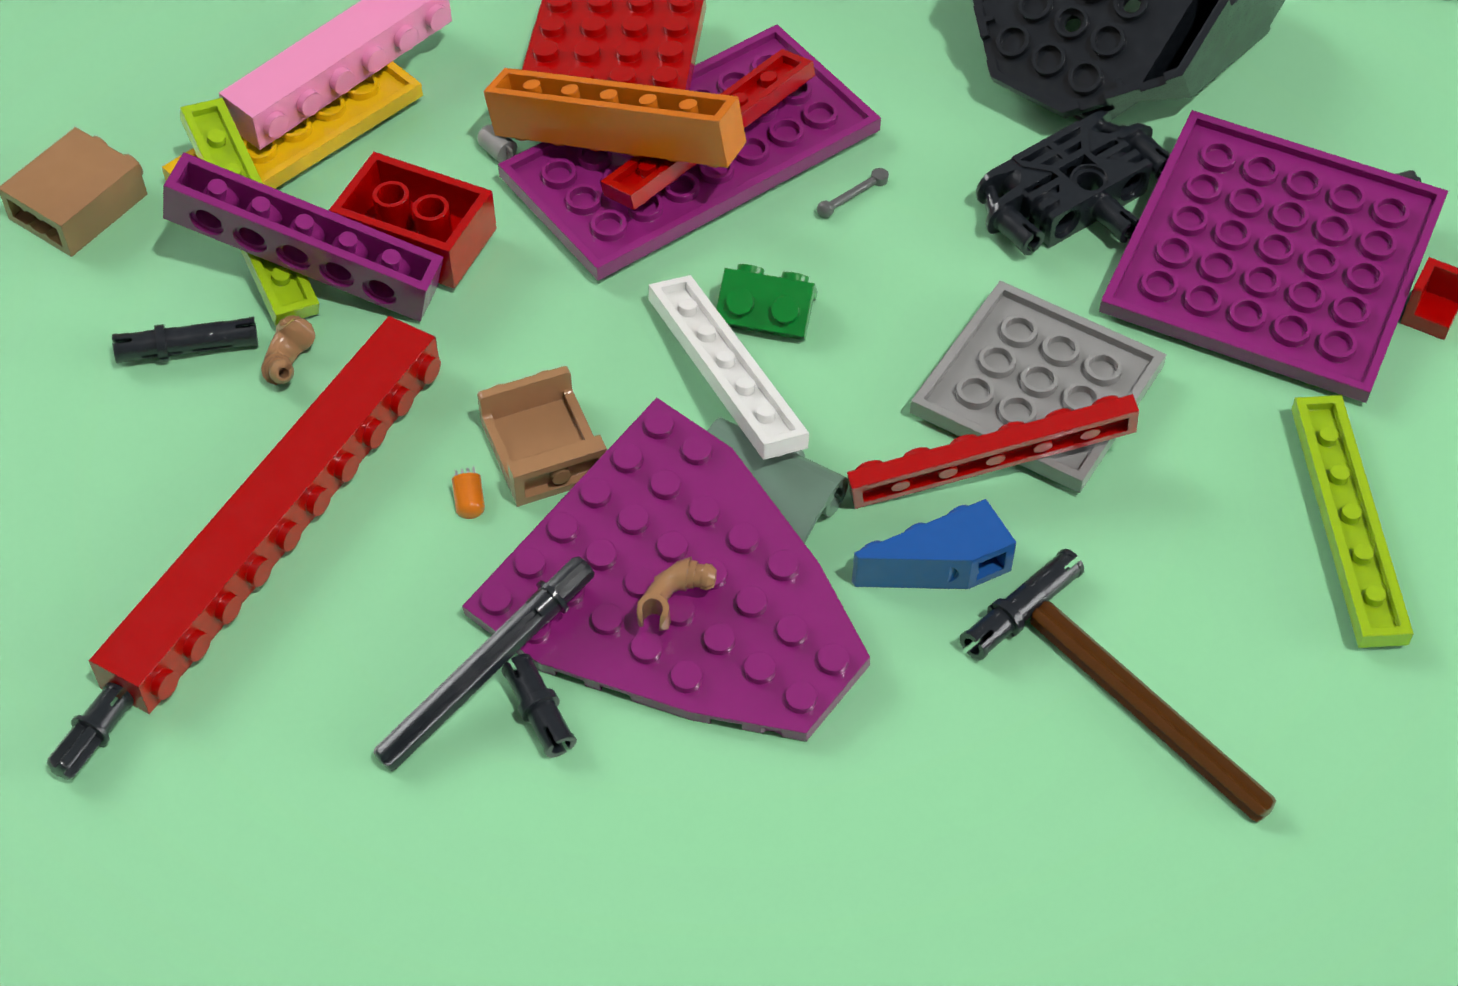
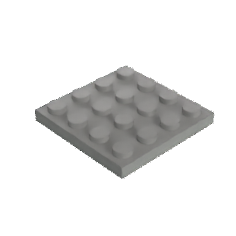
[910,281,1167,493]

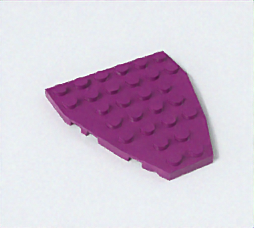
[462,397,870,742]

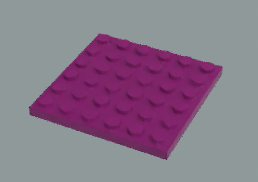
[1099,110,1448,403]

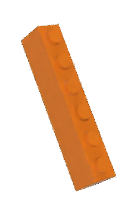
[483,68,746,168]

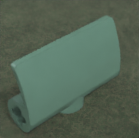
[707,418,848,544]

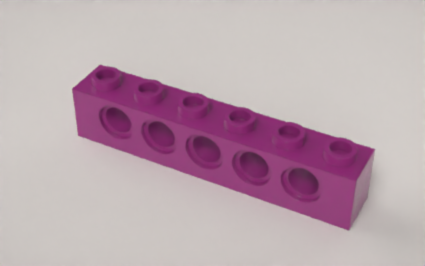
[163,152,443,322]

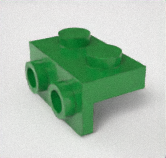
[716,264,818,340]

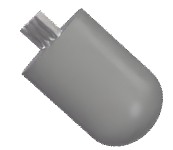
[478,124,517,163]

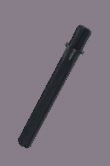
[374,556,595,770]

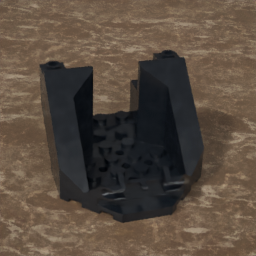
[973,0,1285,120]

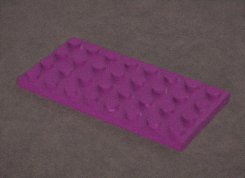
[498,24,881,281]

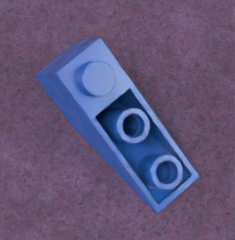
[852,499,1017,589]

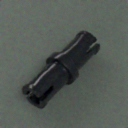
[501,654,577,758]

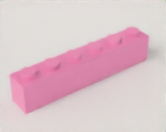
[219,0,452,150]

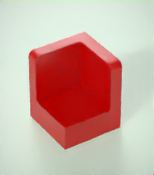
[1400,257,1458,340]

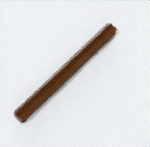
[1030,601,1276,822]

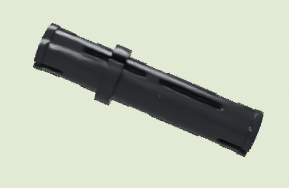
[112,316,258,364]
[960,548,1084,660]

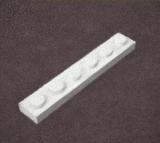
[648,275,809,460]

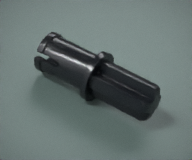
[47,682,134,780]

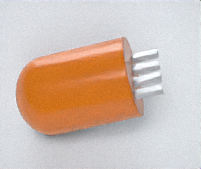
[451,466,485,519]

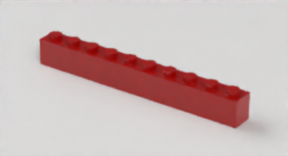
[88,316,441,714]

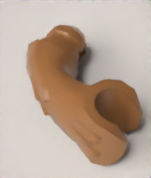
[261,315,315,385]
[636,557,717,630]

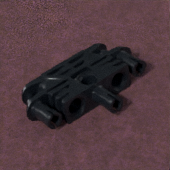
[976,110,1171,255]

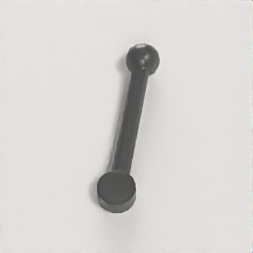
[817,168,889,218]

